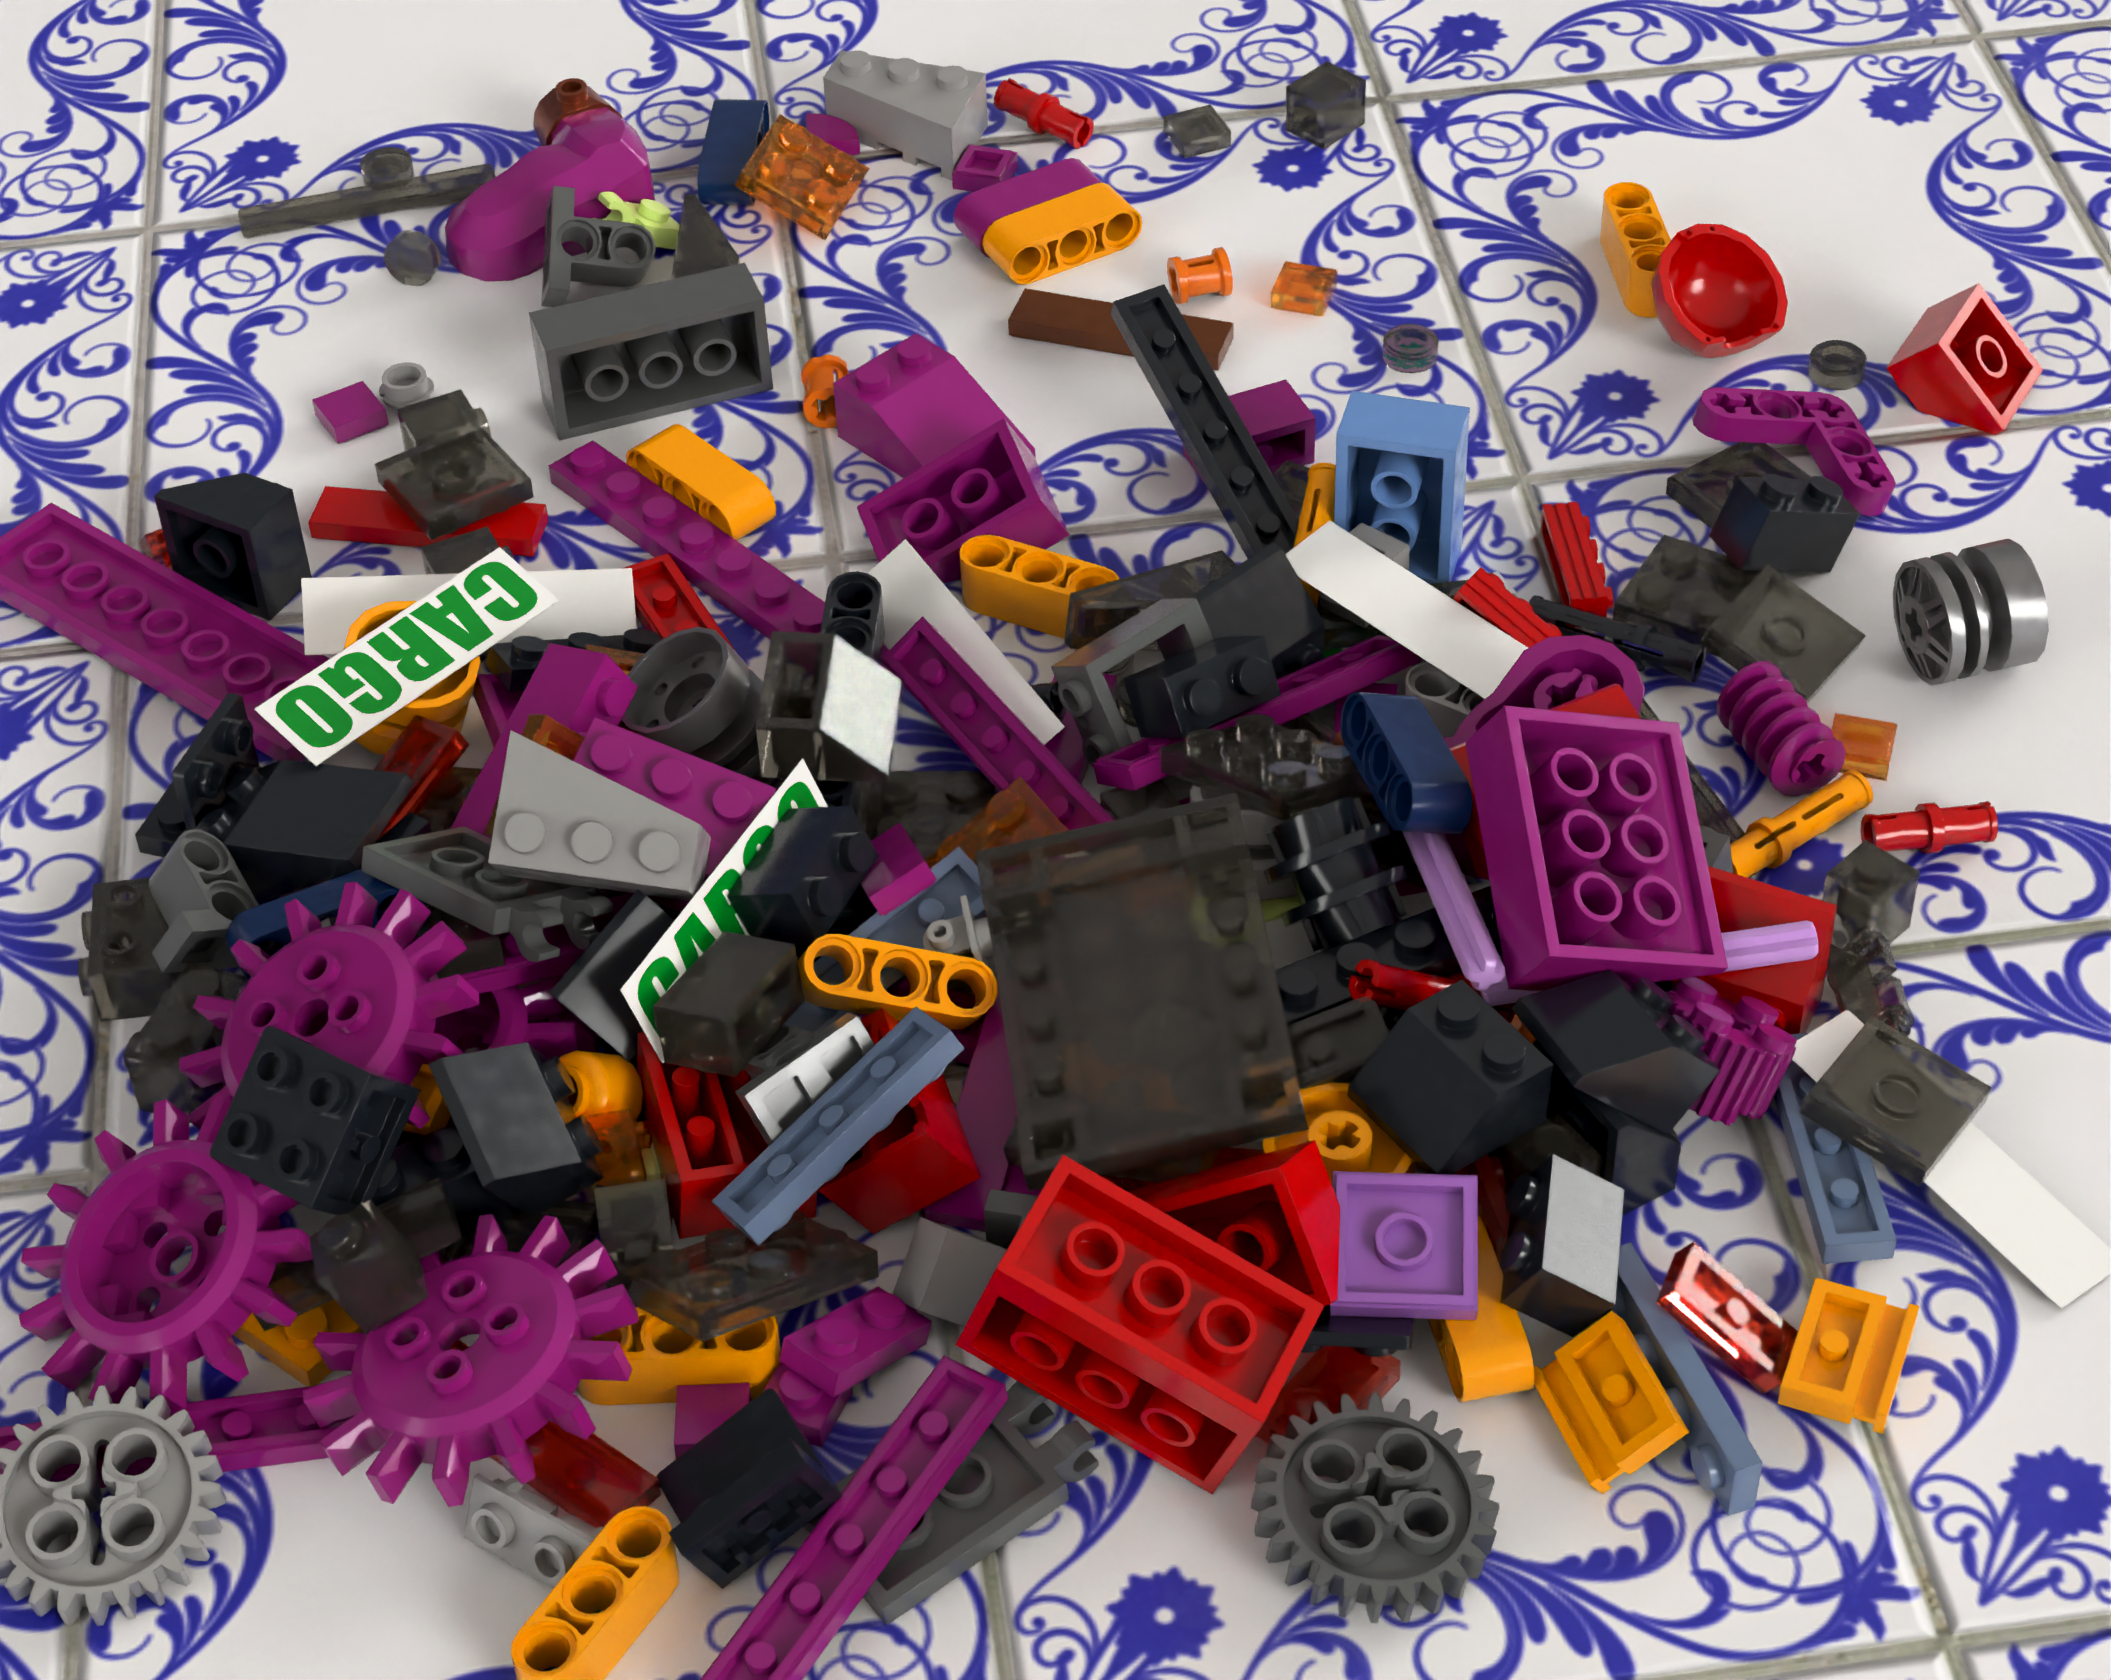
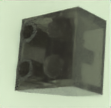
[756,631,902,784]

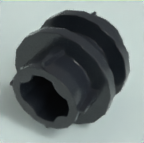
[1263,796,1409,952]

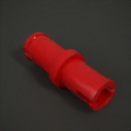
[994,78,1094,149]
[1860,801,1998,855]

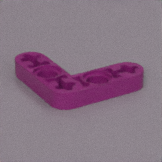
[1692,387,1896,516]

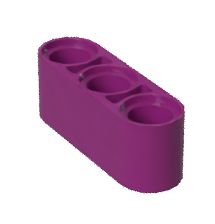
[953,158,1103,258]

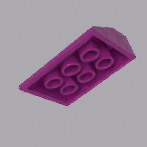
[1466,706,1728,991]

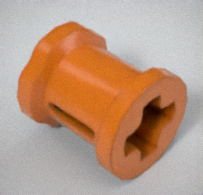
[1167,247,1233,304]
[801,354,849,428]

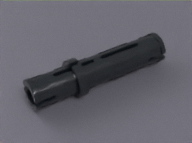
[1529,595,1707,682]

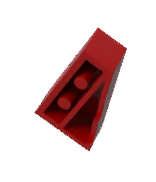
[818,1008,981,1234]
[637,1024,818,1239]

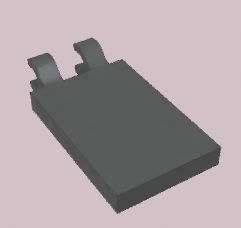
[361,826,614,962]
[803,1381,1099,1625]

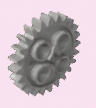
[0,1386,226,1626]

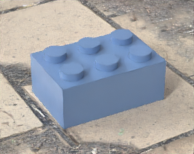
[1334,391,1470,590]

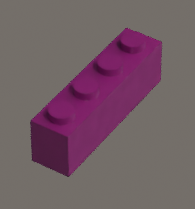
[450,643,638,839]

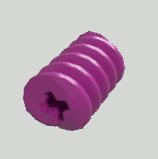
[1716,661,1846,796]

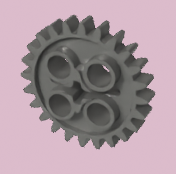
[1251,1393,1499,1623]

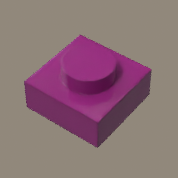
[763,1362,853,1447]

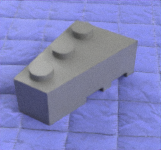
[823,50,988,180]
[488,730,711,901]

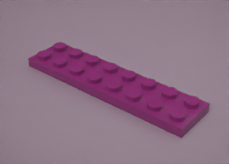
[0,502,330,761]

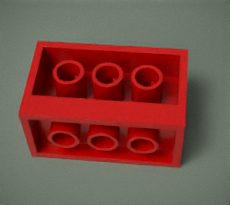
[955,1155,1325,1494]

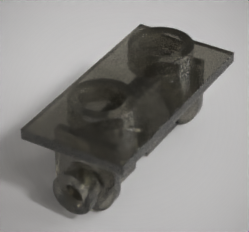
[1827,926,1914,1059]

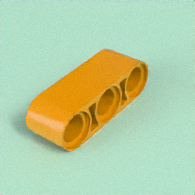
[1600,182,1671,318]
[982,183,1143,285]
[626,424,777,541]
[959,535,1121,645]
[794,934,998,1030]
[1428,1216,1534,1403]
[577,1303,781,1405]
[511,1506,679,1680]

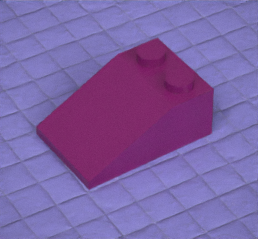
[833,333,1035,478]
[857,418,1070,583]

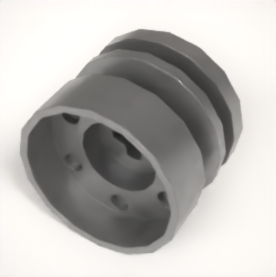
[1893,538,2049,686]
[621,627,786,778]

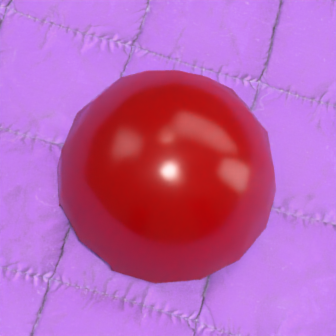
[1651,224,1788,358]

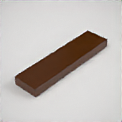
[1008,288,1233,371]

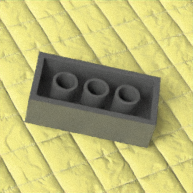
[529,262,773,441]

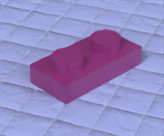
[779,1286,932,1397]

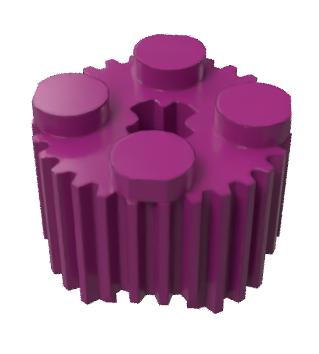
[1668,977,1797,1126]

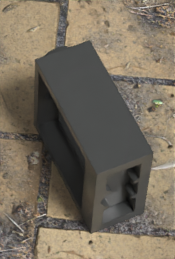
[1051,598,1214,768]

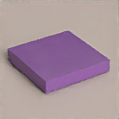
[1330,1171,1478,1320]

